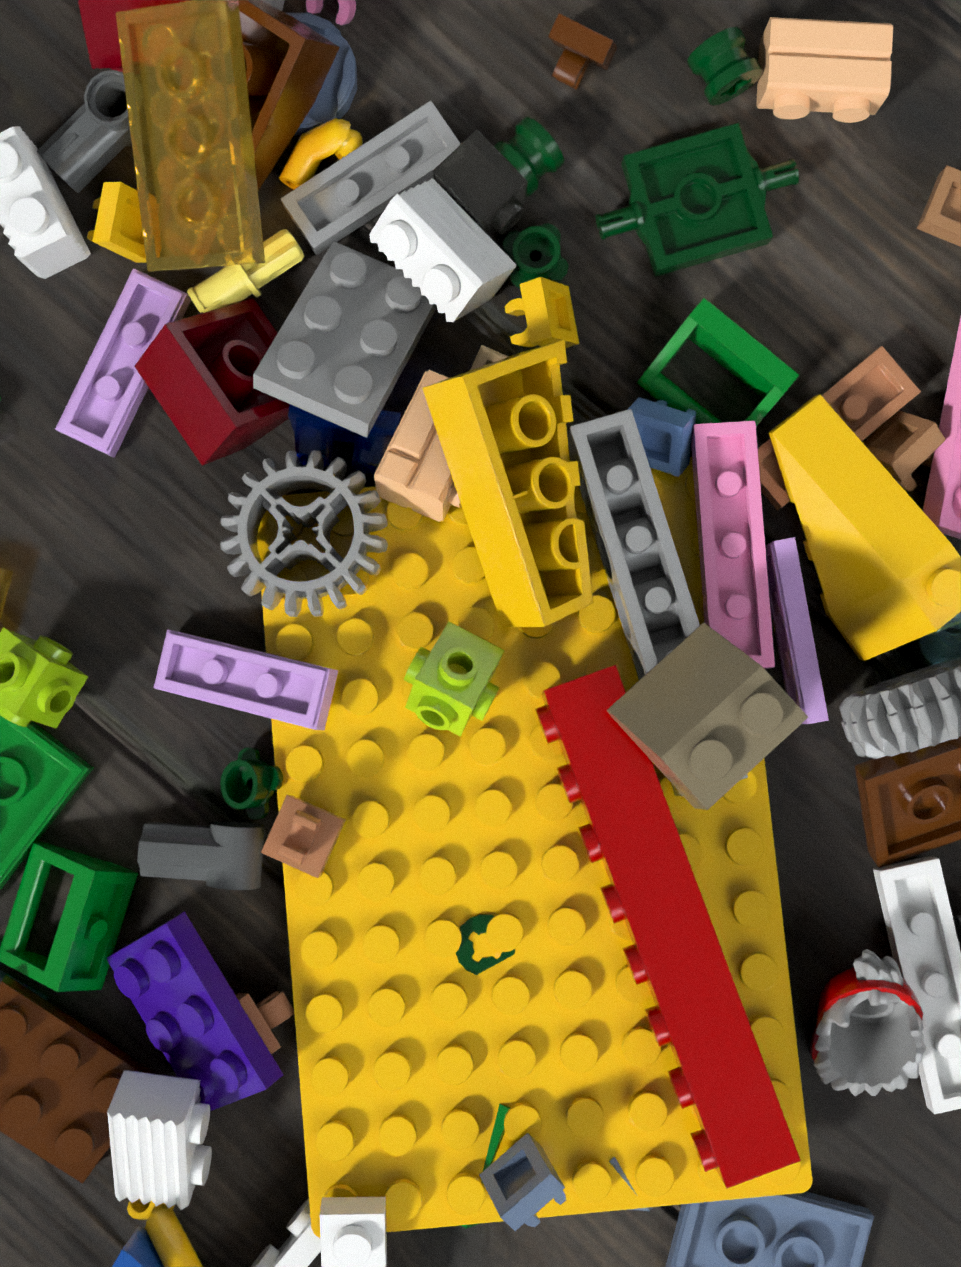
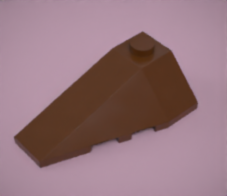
[159,0,340,265]

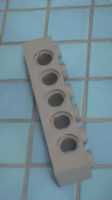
[568,409,748,796]

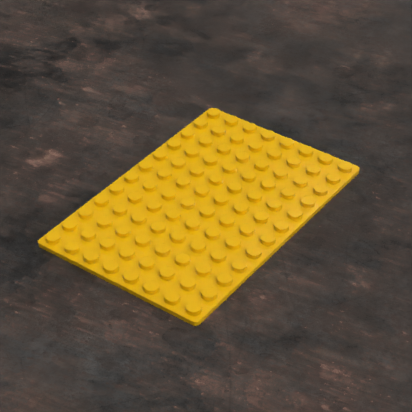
[257,457,813,1238]

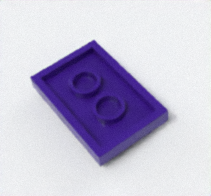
[106,911,283,1111]

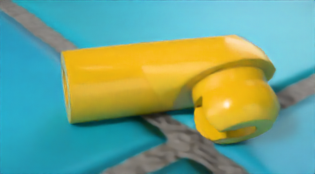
[279,118,363,190]

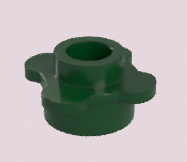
[503,223,568,289]
[220,747,283,820]

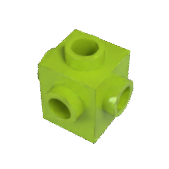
[404,621,505,737]
[0,627,88,728]

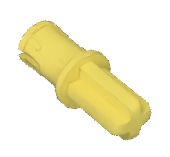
[187,229,304,313]

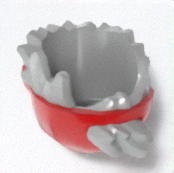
[810,949,926,1097]

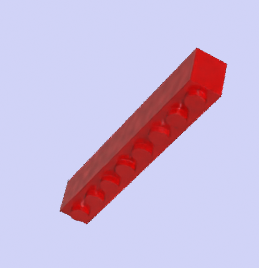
[535,665,801,1189]

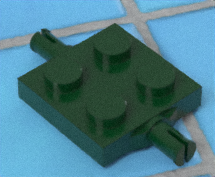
[596,123,799,277]

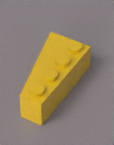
[422,340,593,627]

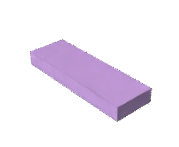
[55,268,191,458]
[765,537,829,724]
[154,630,338,730]

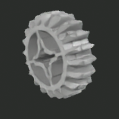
[220,450,388,617]
[839,657,961,759]

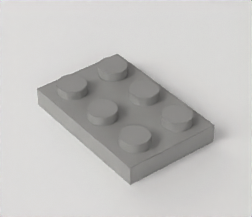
[253,241,437,438]

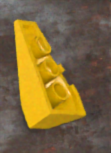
[769,395,961,661]

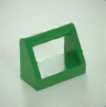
[636,298,799,426]
[0,841,138,992]

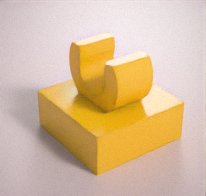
[87,182,162,263]
[505,277,579,348]

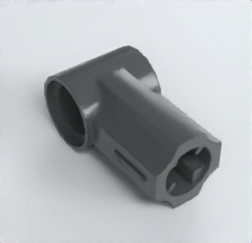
[36,70,157,193]
[137,821,265,890]

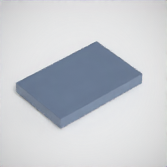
[665,1192,874,1267]

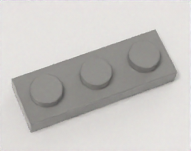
[281,100,465,256]

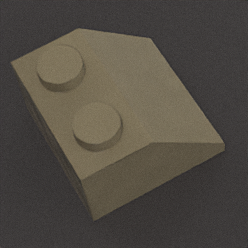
[606,623,808,810]

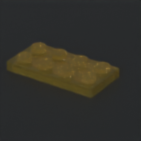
[116,0,265,272]

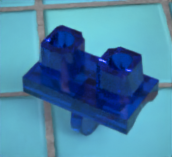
[288,404,401,474]

